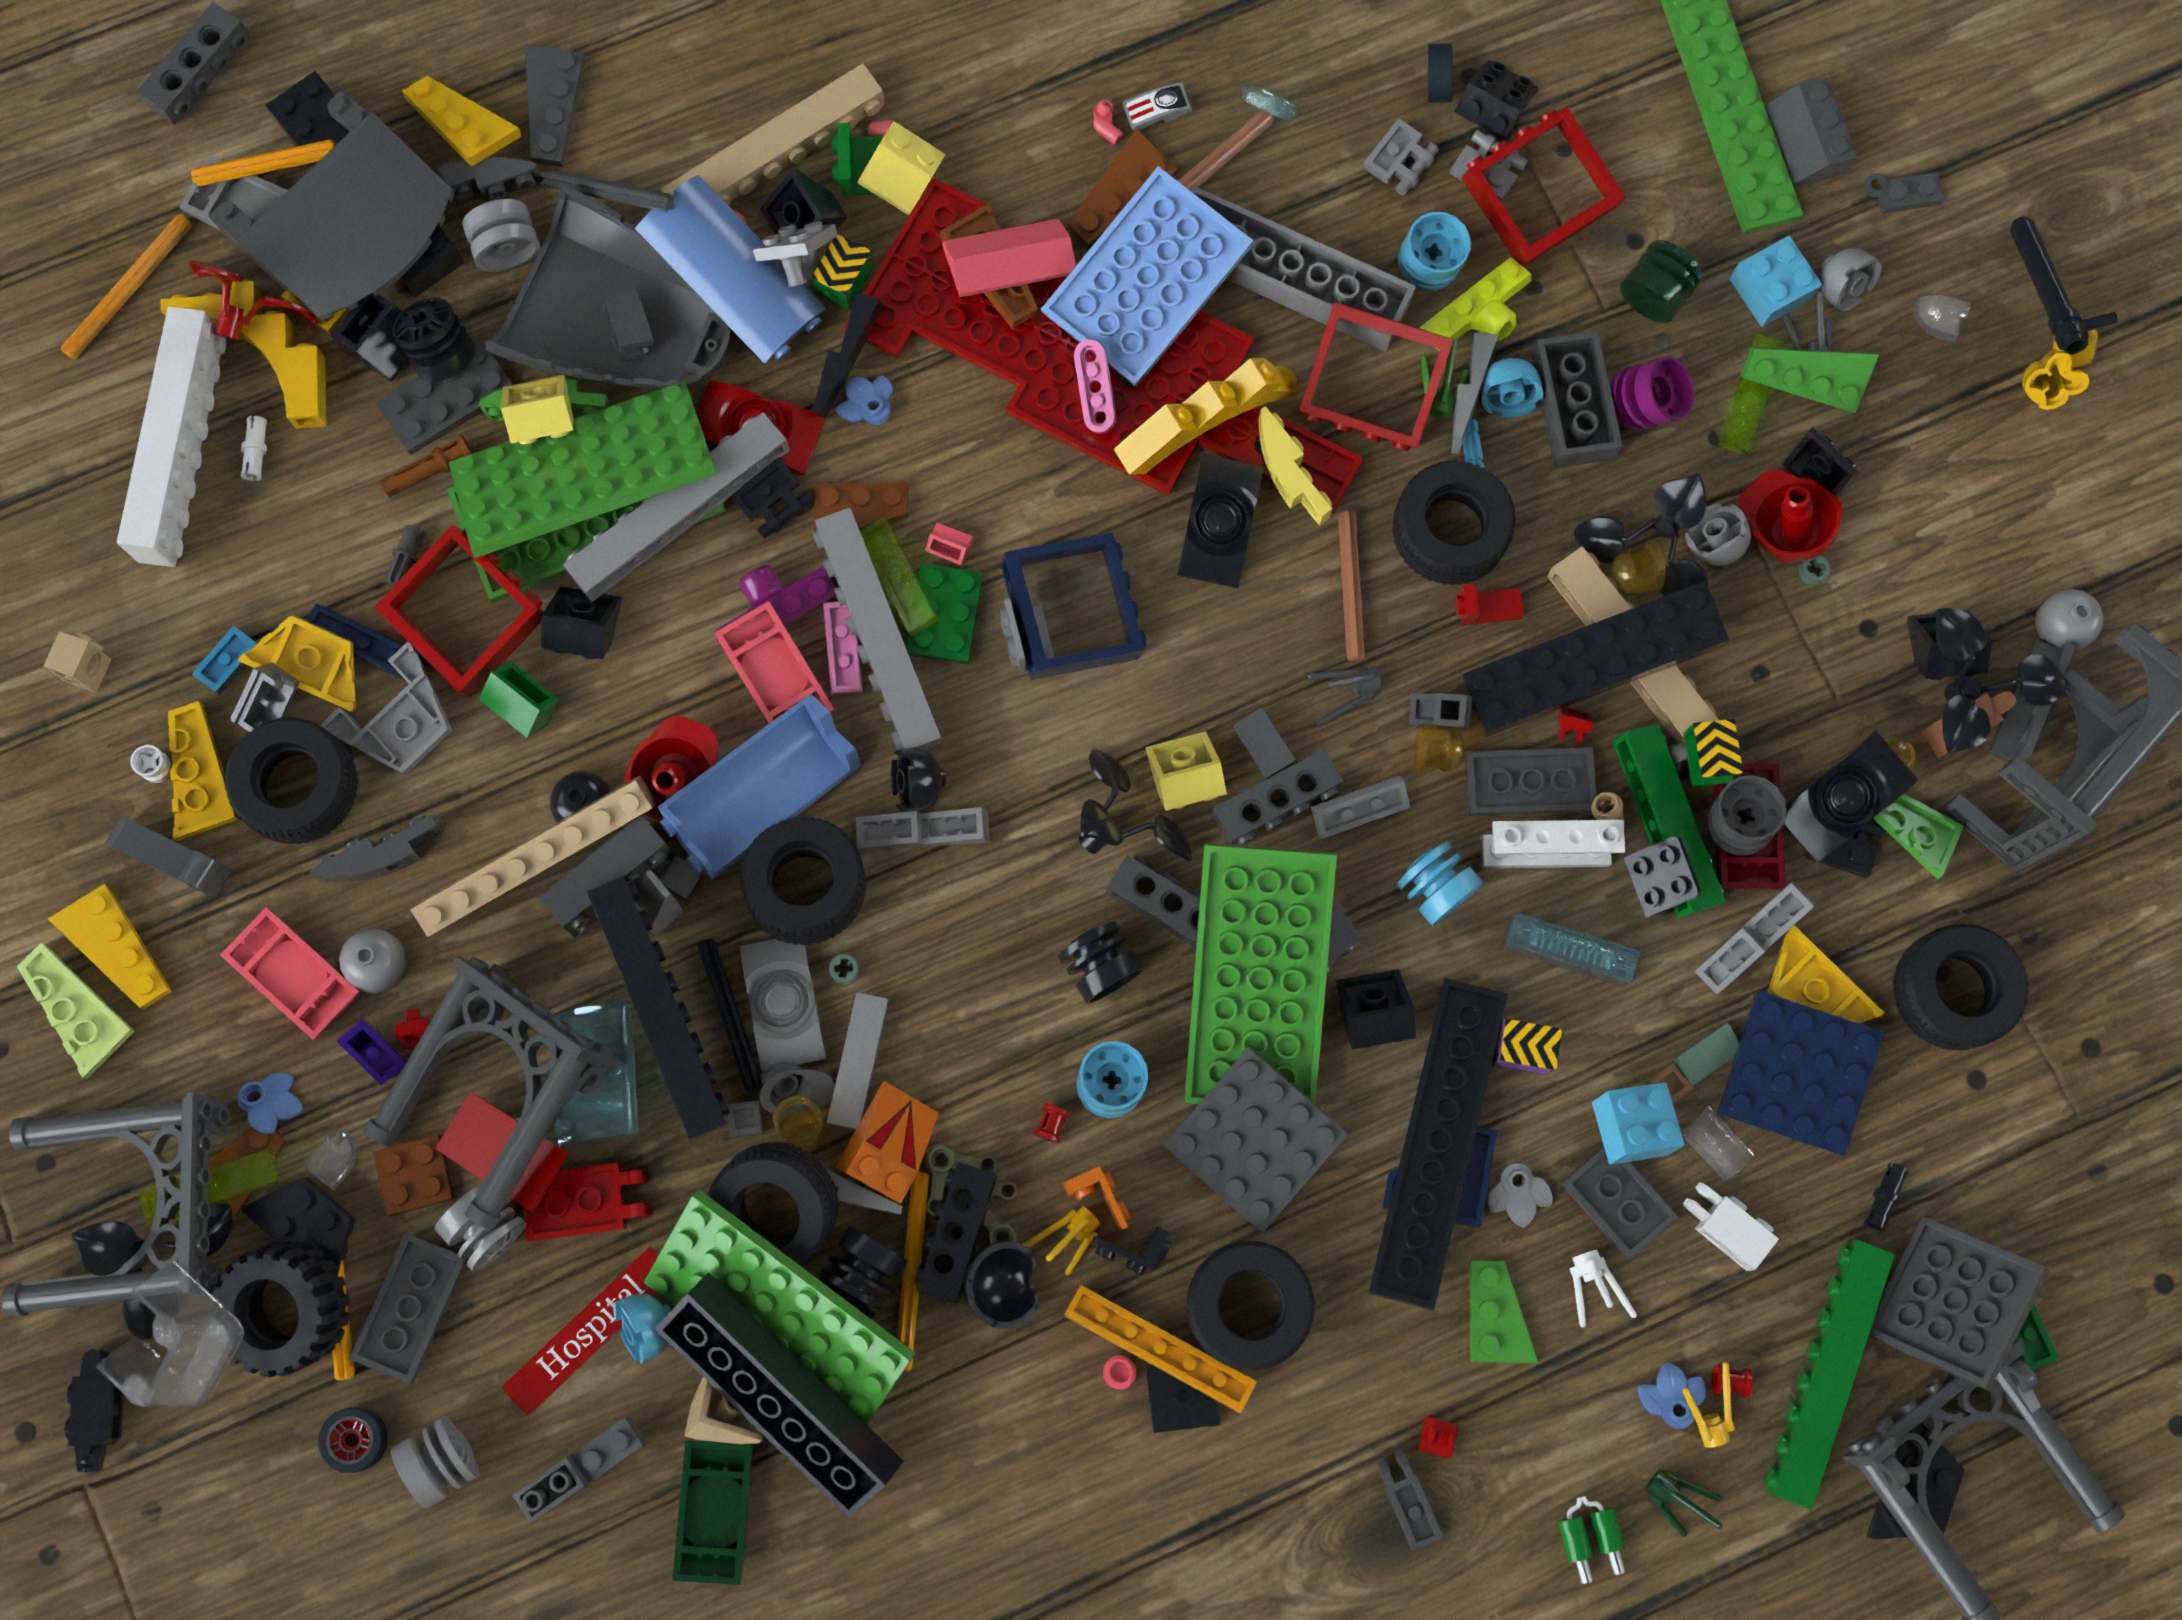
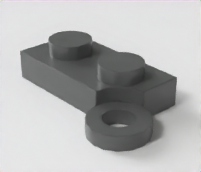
[1864,172,1945,214]

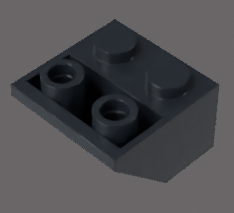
[332,292,408,382]

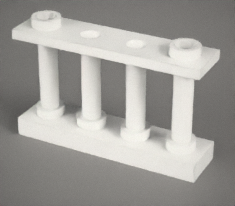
[1481,820,1625,868]

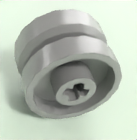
[462,199,541,272]

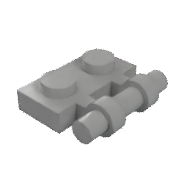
[1363,118,1439,196]
[1450,129,1529,202]

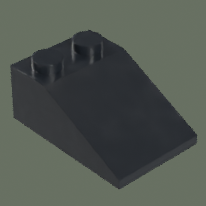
[1782,427,1861,497]

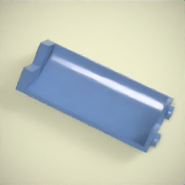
[635,175,827,364]
[658,693,861,880]

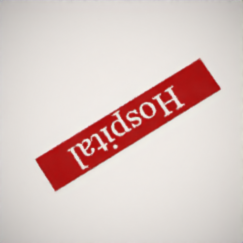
[501,1246,658,1417]

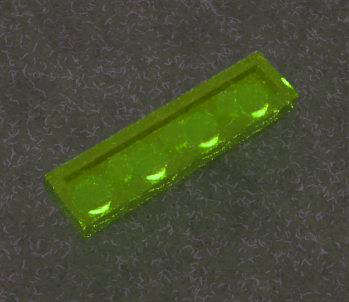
[1717,333,1785,455]
[860,517,939,636]
[139,1149,280,1226]

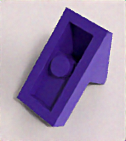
[336,1018,406,1085]

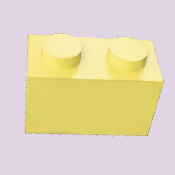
[857,121,946,216]
[501,375,574,444]
[1145,731,1227,811]

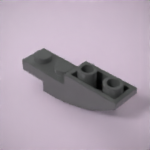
[438,157,541,204]
[310,815,444,883]
[513,1415,647,1524]

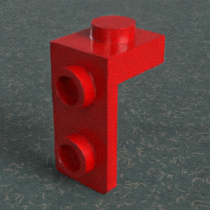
[1454,584,1524,626]

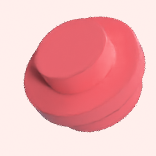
[1103,1355,1136,1389]

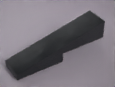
[813,293,885,417]

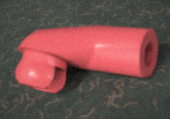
[1093,100,1124,145]

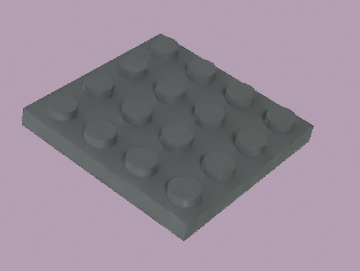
[1163,1046,1349,1233]
[1869,1217,2049,1391]

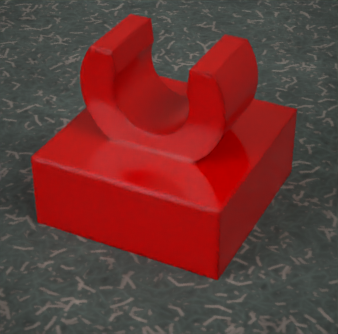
[1557,707,1593,745]
[395,1008,430,1049]
[1417,1416,1459,1459]

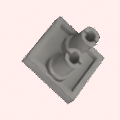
[753,221,838,287]

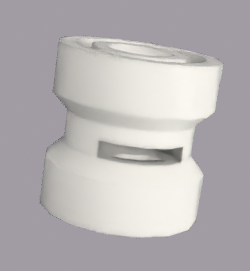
[130,745,172,783]

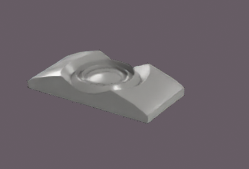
[179,156,288,230]
[740,938,827,1073]

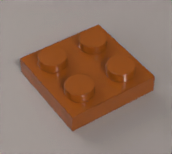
[373,1135,454,1217]

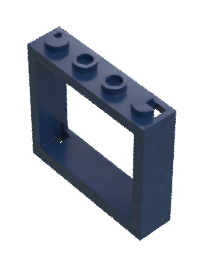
[1000,533,1147,680]

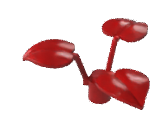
[188,260,318,341]

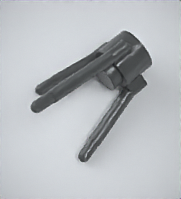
[1783,292,1833,351]
[1308,667,1381,727]

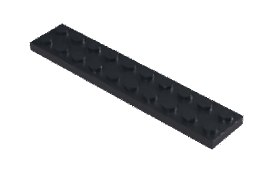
[1368,978,1508,1311]

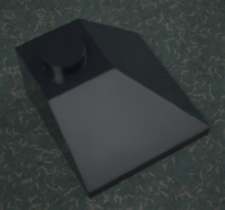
[759,169,847,234]

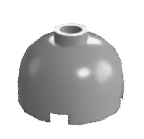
[1820,248,1882,312]
[1685,503,1752,567]
[2035,589,2104,653]
[339,928,408,994]

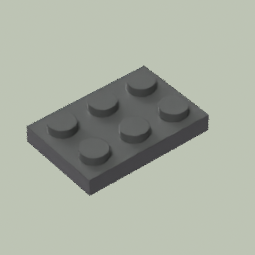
[1561,1146,1678,1260]

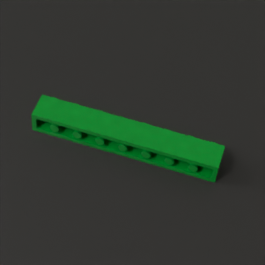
[1764,1240,1895,1510]

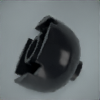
[890,748,946,813]
[550,771,611,823]

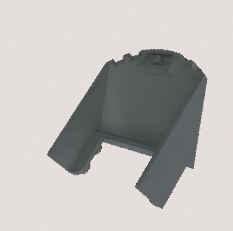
[208,91,454,320]

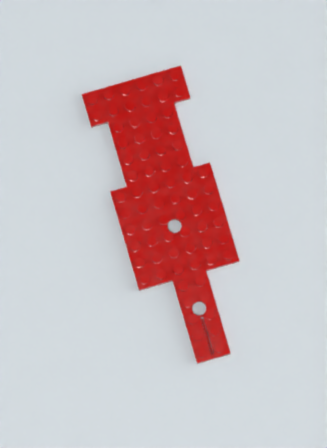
[844,177,1364,514]

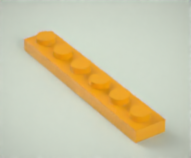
[1065,1285,1257,1414]

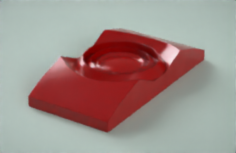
[697,381,825,476]

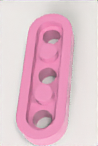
[1074,339,1116,434]

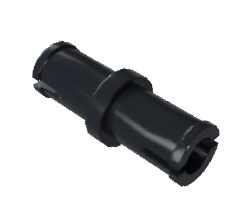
[1864,1163,1909,1231]

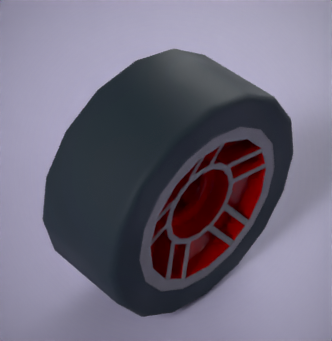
[1428,43,1453,103]
[318,1408,388,1473]

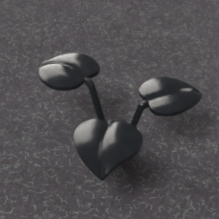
[1574,473,1708,596]
[1935,608,2066,754]
[1079,749,1192,863]
[71,1202,233,1340]

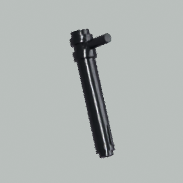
[2010,216,2118,355]

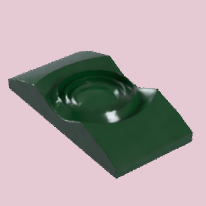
[672,1440,754,1585]

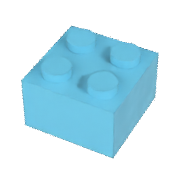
[1729,236,1823,327]
[1592,1082,1685,1165]

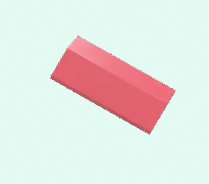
[942,218,1076,297]

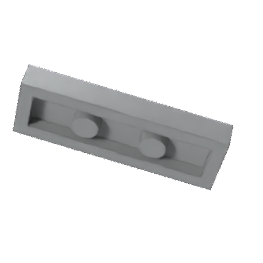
[1311,775,1410,839]

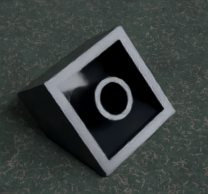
[541,586,622,659]
[1907,610,1992,680]
[1336,969,1416,1049]

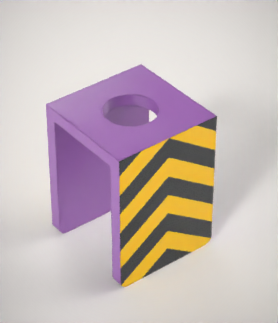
[1493,1019,1562,1075]

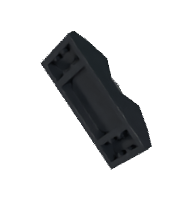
[1177,454,1263,589]
[1784,731,1918,862]

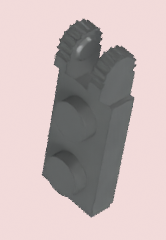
[1375,1449,1444,1552]

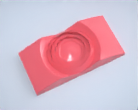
[714,601,835,724]
[220,907,361,1041]

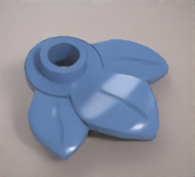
[835,375,893,425]
[237,1073,303,1134]
[1638,1362,1706,1429]

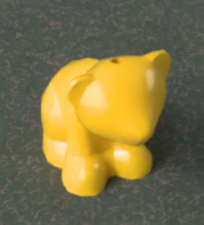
[2022,329,2098,410]

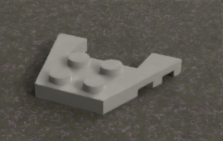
[319,641,452,775]

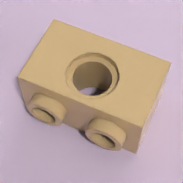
[44,631,112,693]

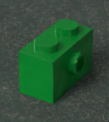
[479,661,558,738]

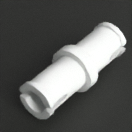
[240,416,267,481]

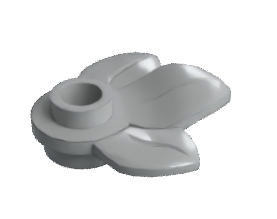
[1488,1162,1553,1228]

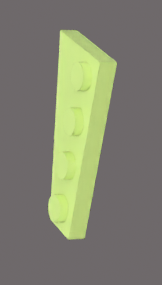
[17,943,135,1079]

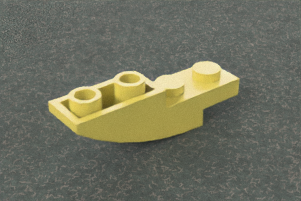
[1258,406,1332,526]

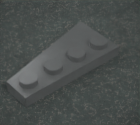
[525,44,586,167]

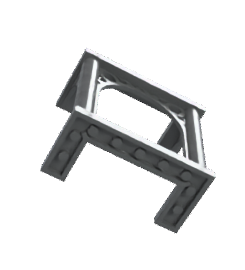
[1942,622,2182,873]

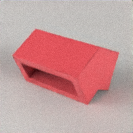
[925,523,973,565]

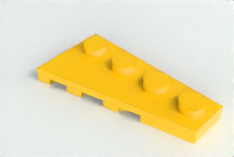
[402,76,522,167]
[168,701,239,841]
[48,884,172,1009]

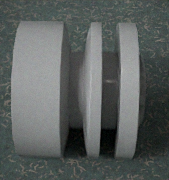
[434,1183,527,1272]
[391,1416,480,1509]

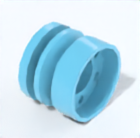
[1398,212,1471,291]
[1396,841,1484,926]
[1076,1041,1149,1119]

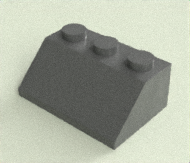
[1764,77,1857,187]

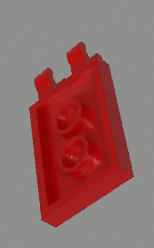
[523,1163,650,1242]

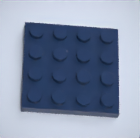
[1717,990,1885,1156]

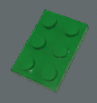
[906,563,983,665]

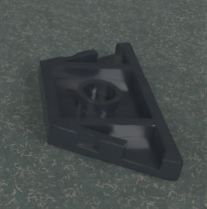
[241,1177,356,1275]
[1866,1422,1965,1539]

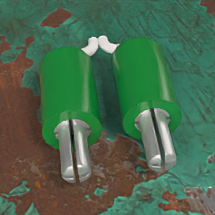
[1557,1496,1625,1584]

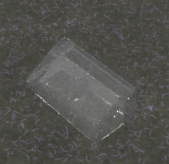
[1681,1106,1754,1181]

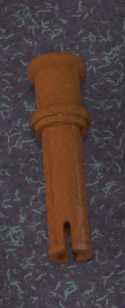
[379,434,473,498]

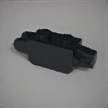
[65,1349,125,1472]

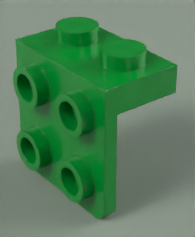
[832,123,884,196]

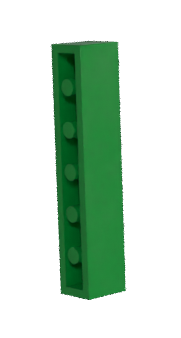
[1612,724,1726,919]

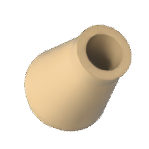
[1591,792,1625,824]

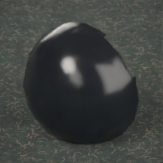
[963,1241,1039,1329]

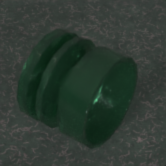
[1620,240,1704,323]

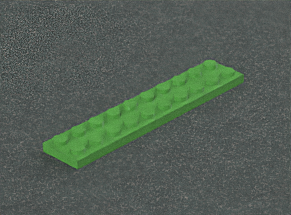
[1661,0,1803,235]

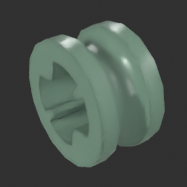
[1798,556,1830,586]
[829,954,859,985]

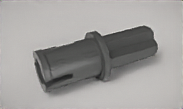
[386,525,425,586]

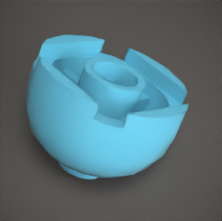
[1481,358,1543,418]
[613,1294,671,1364]

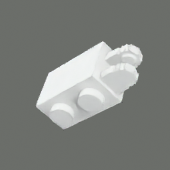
[1683,1182,1779,1271]

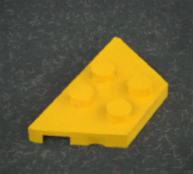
[238,615,356,712]
[1768,925,1885,1023]

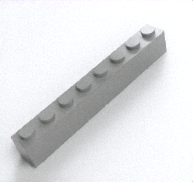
[563,413,790,602]
[812,507,941,750]

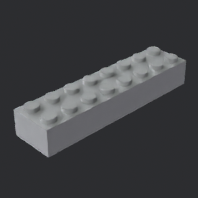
[1191,186,1416,352]

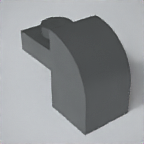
[1409,693,1472,729]

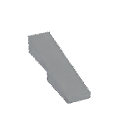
[1451,333,1498,454]
[856,807,990,850]
[1695,881,1815,995]
[827,992,889,1129]
[827,1170,905,1217]

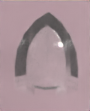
[1914,295,1971,342]
[302,1129,356,1191]

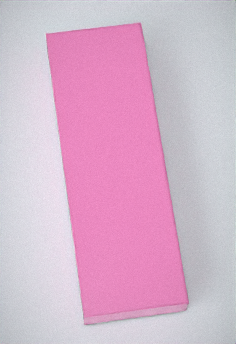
[823,602,863,696]

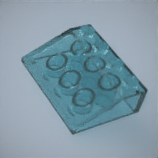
[552,1000,639,1146]

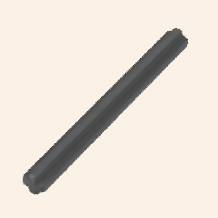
[539,169,675,212]

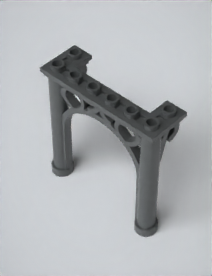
[363,956,624,1230]
[2,1092,229,1317]
[1842,1339,2126,1620]

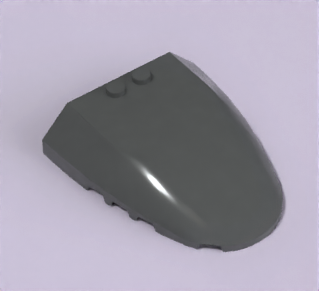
[485,184,730,388]

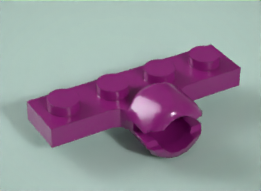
[715,565,836,632]

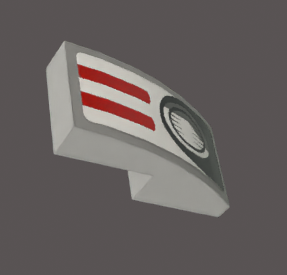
[1122,82,1193,131]

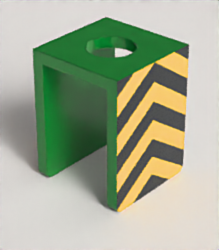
[811,235,873,311]
[1683,719,1743,787]

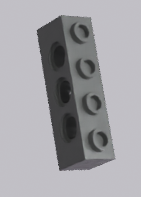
[136,2,250,125]
[1211,748,1343,846]
[1106,855,1200,948]

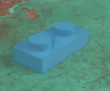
[192,625,257,696]

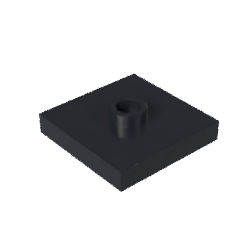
[1145,1364,1220,1433]

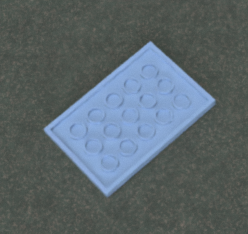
[1041,166,1254,387]

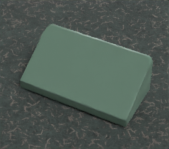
[1671,1022,1739,1086]

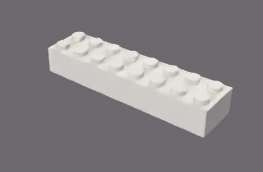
[116,306,226,567]

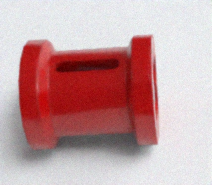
[1032,1103,1071,1144]
[1711,1364,1753,1398]

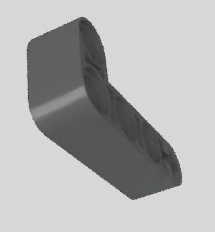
[105,816,232,898]

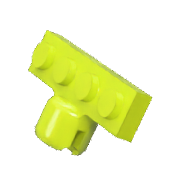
[1419,257,1532,352]

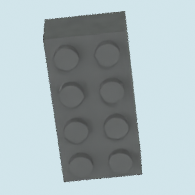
[1531,331,1623,468]
[538,815,675,938]

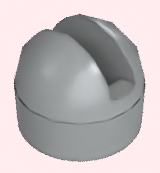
[1668,743,1688,769]

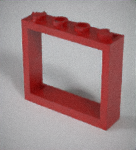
[1461,107,1626,267]
[1299,302,1453,451]
[374,525,544,697]

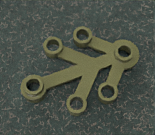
[925,1143,1018,1245]

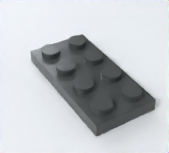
[376,338,513,455]
[1465,747,1597,816]
[349,1233,469,1384]

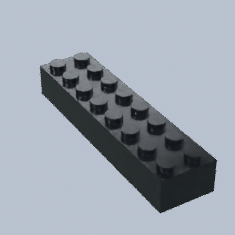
[266,71,464,298]
[1463,581,1729,737]
[587,876,729,1139]
[655,1272,904,1518]

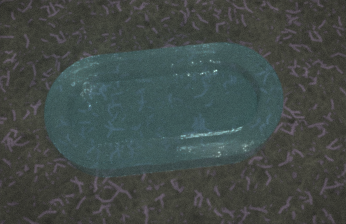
[1240,84,1299,121]

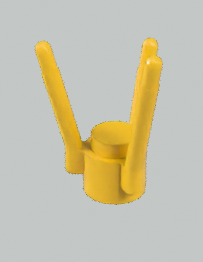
[1022,1206,1101,1275]
[1683,1362,1735,1448]

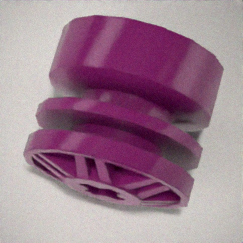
[1610,356,1694,431]

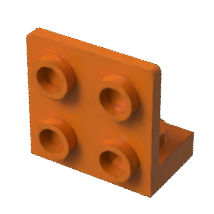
[1063,1166,1131,1233]

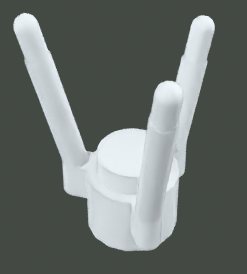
[1569,1249,1637,1327]

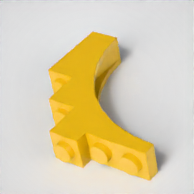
[160,279,327,429]
[1114,358,1301,475]

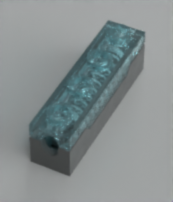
[1501,912,1641,987]

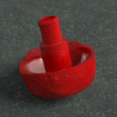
[1737,469,1842,564]
[624,715,719,821]

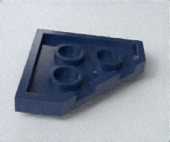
[1382,1126,1498,1228]

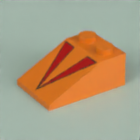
[835,1081,939,1204]

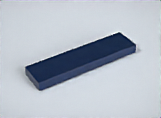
[307,604,428,682]

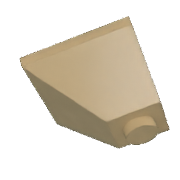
[684,1377,763,1444]

